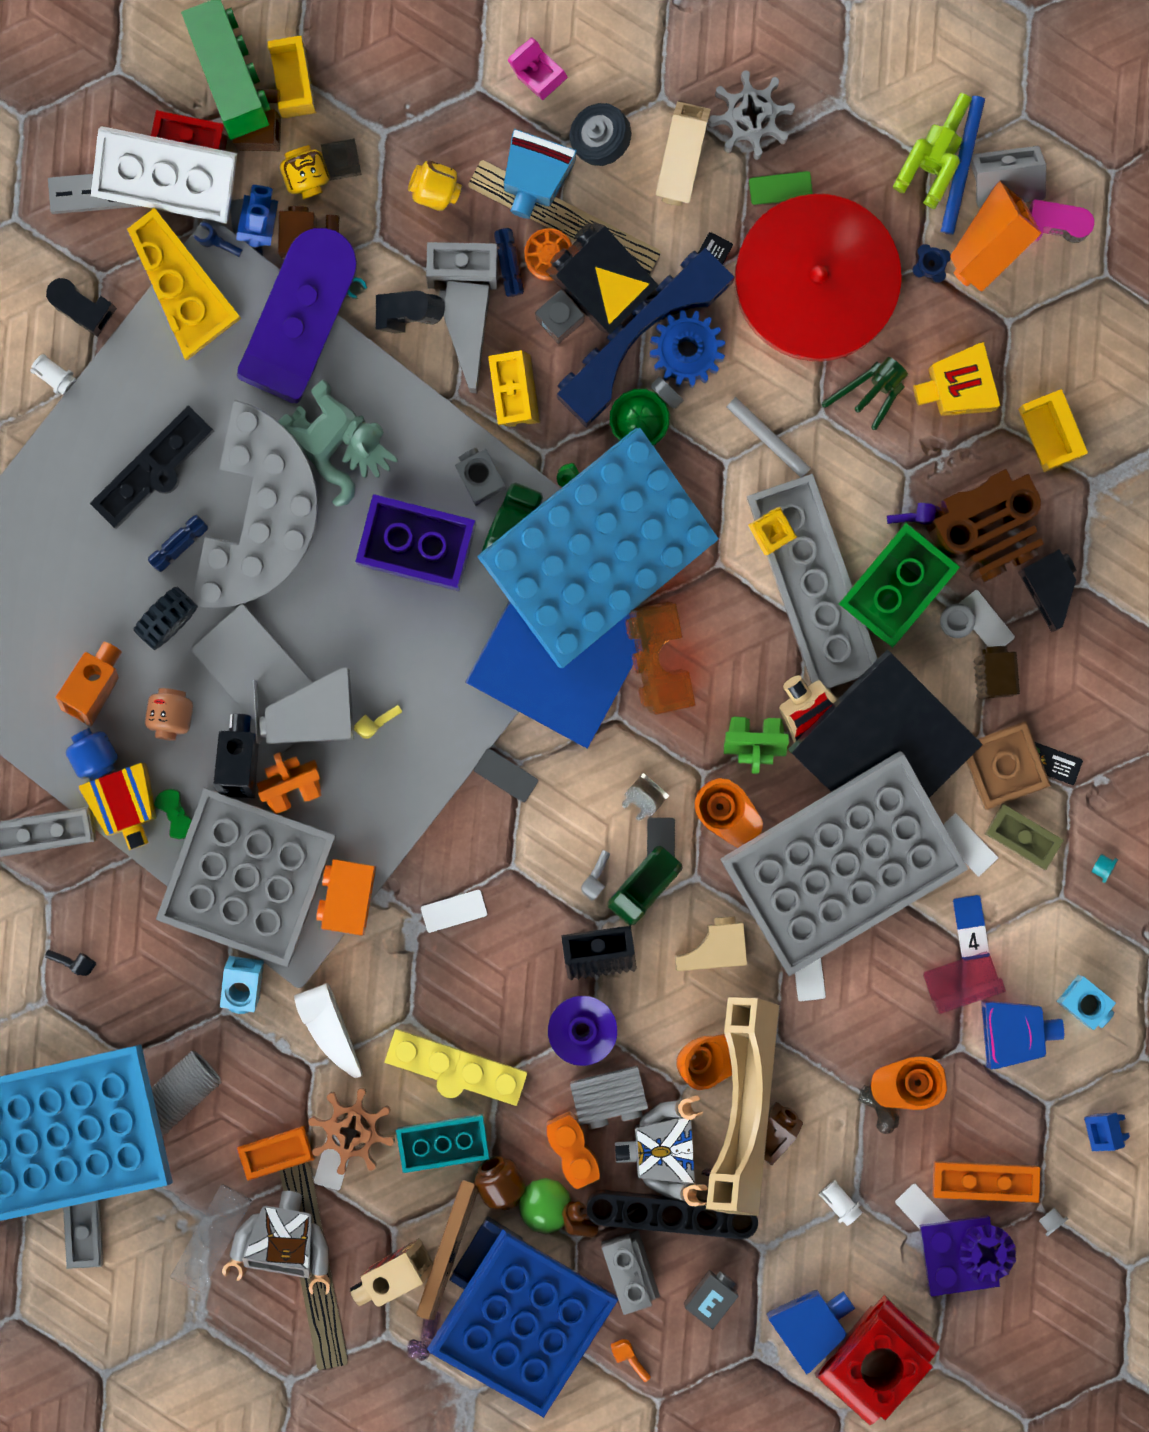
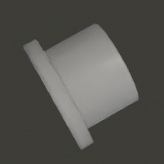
[1039,1208,1068,1237]

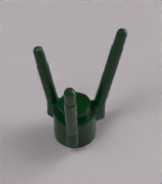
[822,357,908,430]

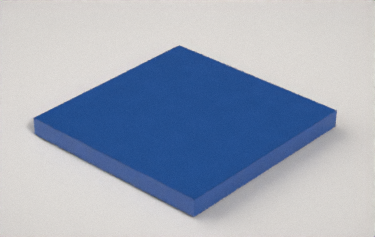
[465,601,653,749]
[427,1229,618,1418]

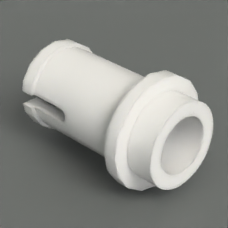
[30,354,77,395]
[818,1180,863,1226]

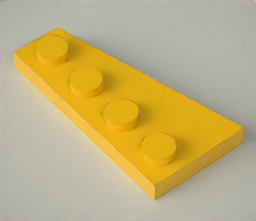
[127,208,241,361]

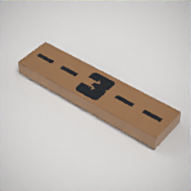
[416,1180,478,1320]

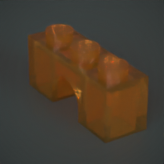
[626,601,696,715]

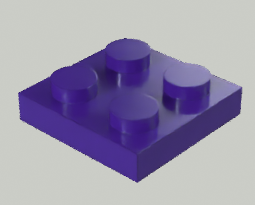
[919,1215,1000,1296]

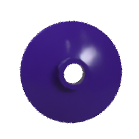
[548,996,618,1066]

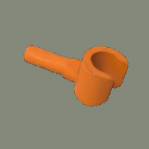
[611,1339,651,1382]

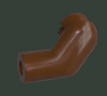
[562,1202,599,1237]

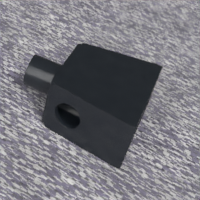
[213,714,259,798]

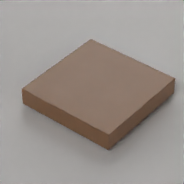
[966,721,1051,810]

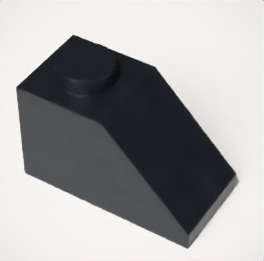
[1018,549,1077,632]

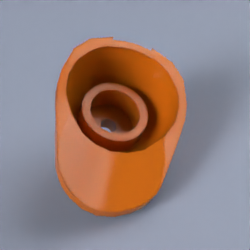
[694,778,763,848]
[676,1034,732,1090]
[871,1056,947,1110]

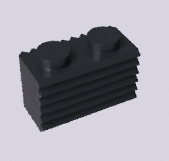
[561,926,637,981]

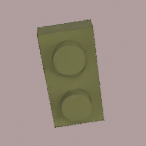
[985,804,1064,870]

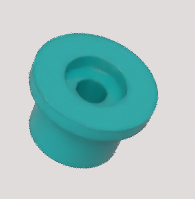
[1091,854,1119,883]

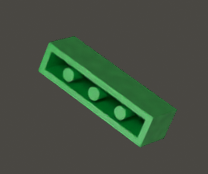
[181,0,271,140]

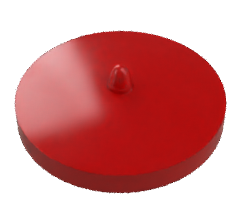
[735,194,902,361]

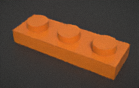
[932,1161,1040,1203]

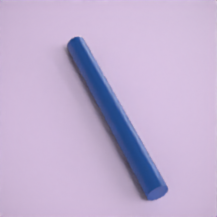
[940,96,985,235]

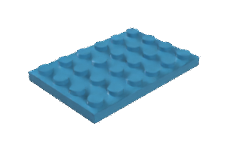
[477,428,719,668]
[0,1044,173,1221]

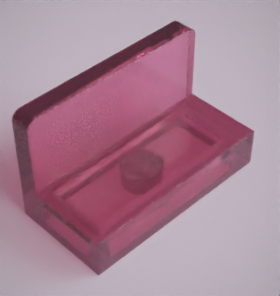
[923,951,1006,1014]

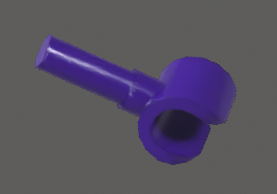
[887,503,936,525]

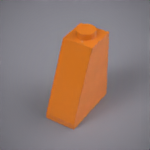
[950,181,1042,292]

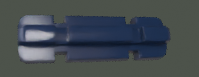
[494,228,524,297]
[148,515,208,572]

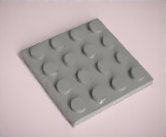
[156,788,336,967]

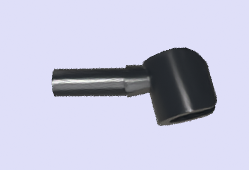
[45,950,96,976]

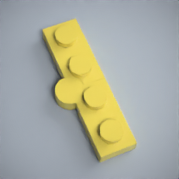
[384,1029,528,1106]

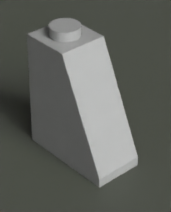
[259,668,354,744]

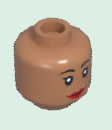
[145,688,193,741]

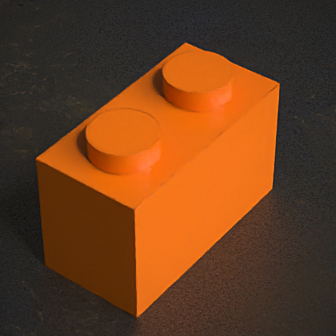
[316,859,376,936]

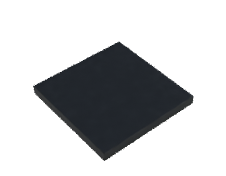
[788,650,983,798]

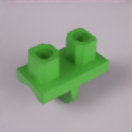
[724,717,789,774]

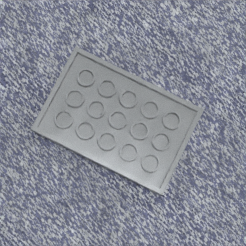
[720,751,968,976]

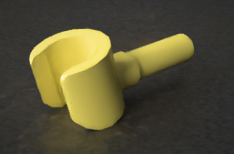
[354,705,402,739]

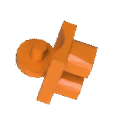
[257,752,321,814]

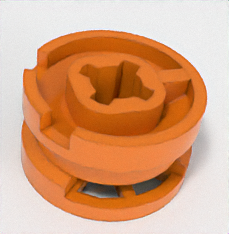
[524,228,572,281]

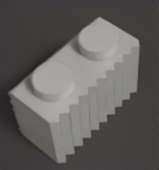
[570,1065,648,1129]

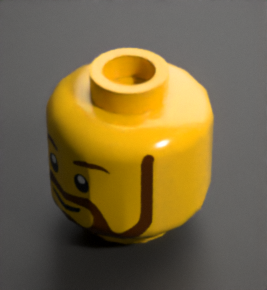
[279,145,330,199]
[408,160,462,211]

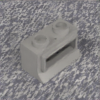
[601,1230,660,1315]

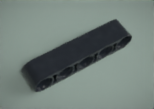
[587,1190,758,1239]

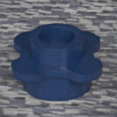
[912,244,951,283]

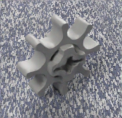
[708,70,795,160]

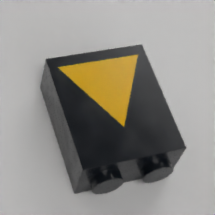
[546,222,659,334]

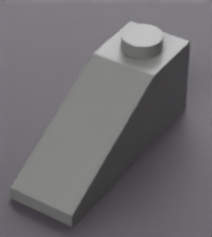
[439,281,490,394]

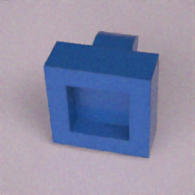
[1084,1113,1130,1151]

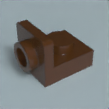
[764,1102,803,1165]

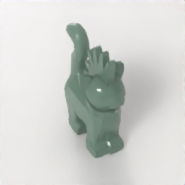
[278,380,398,507]

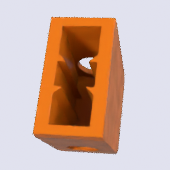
[55,641,122,727]

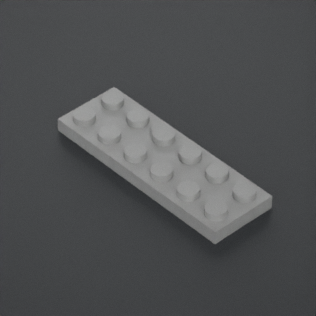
[747,474,878,689]

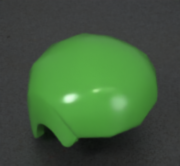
[519,1178,571,1234]

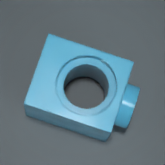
[220,956,264,1014]
[1056,975,1116,1030]

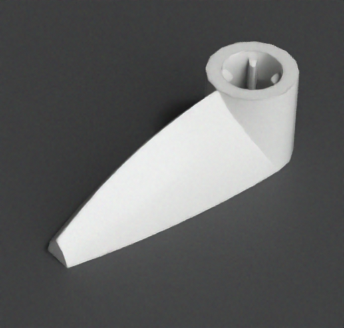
[294,983,363,1078]

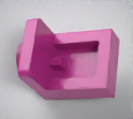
[508,37,568,101]

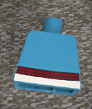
[504,129,576,219]

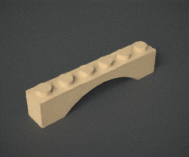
[706,997,779,1216]

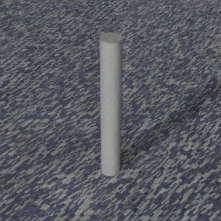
[727,397,811,477]

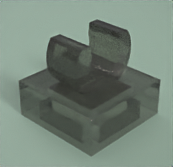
[321,138,362,181]
[622,773,669,821]

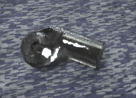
[857,1085,900,1134]

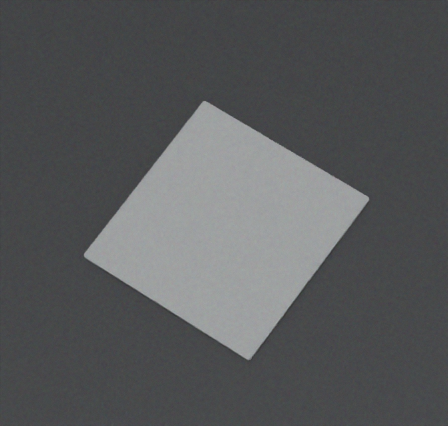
[0,219,561,988]

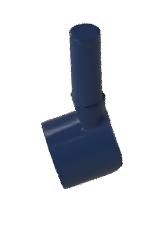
[193,222,243,257]

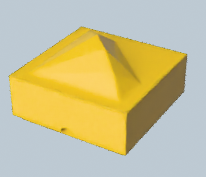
[748,507,797,555]

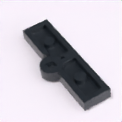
[90,405,214,529]

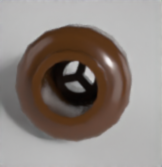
[474,1156,526,1211]

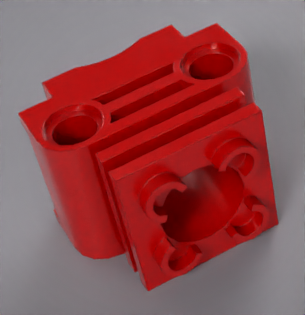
[815,1294,940,1425]

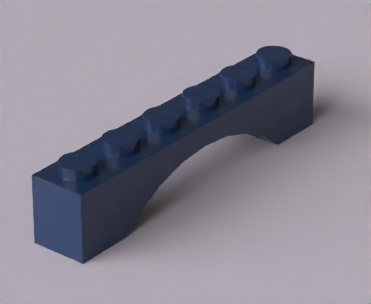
[557,248,735,428]

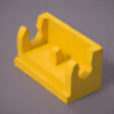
[488,350,540,427]

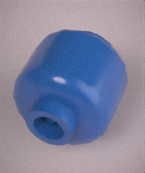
[66,728,118,781]

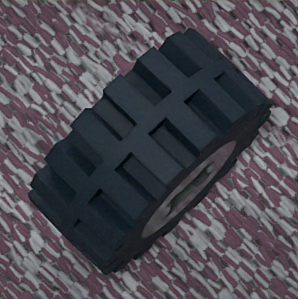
[133,586,198,650]

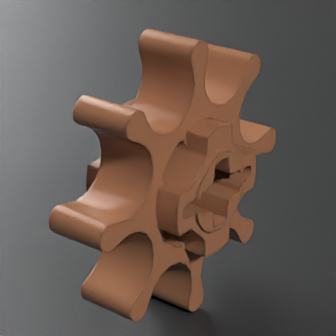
[308,1087,395,1175]

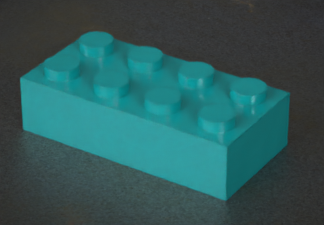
[396,1114,490,1173]

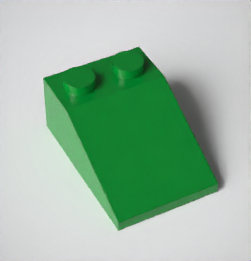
[839,522,960,648]

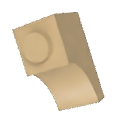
[675,916,747,971]

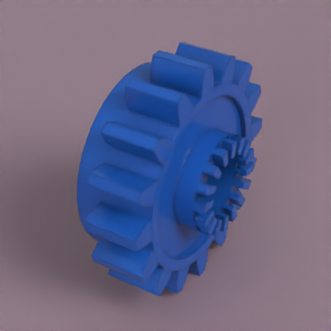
[650,310,725,388]

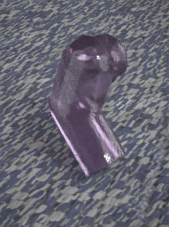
[407,1312,441,1361]

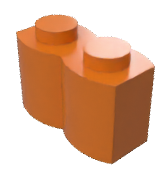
[547,1111,600,1189]

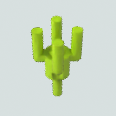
[893,93,972,209]

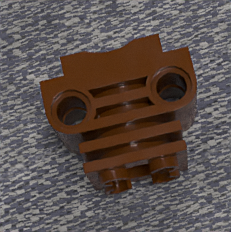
[926,469,1044,583]

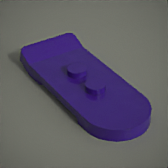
[237,228,357,404]

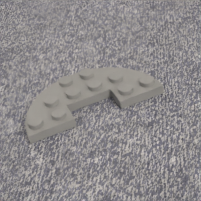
[192,400,318,608]

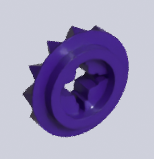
[959,1225,1016,1282]

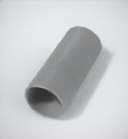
[151,1051,222,1136]

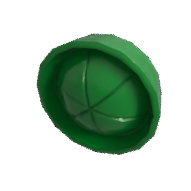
[610,389,670,445]

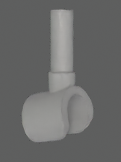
[581,850,610,900]

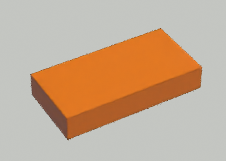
[237,1125,315,1181]

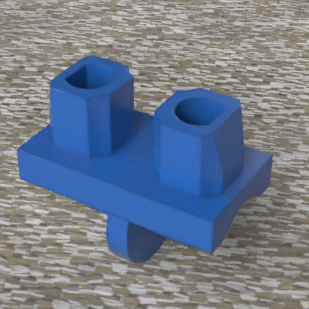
[236,185,278,247]

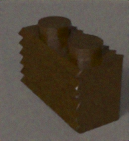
[973,646,1020,699]

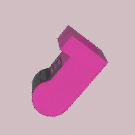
[1029,199,1094,243]

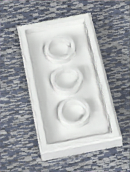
[91,126,238,223]

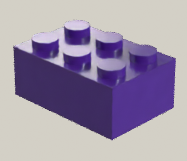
[355,494,476,591]

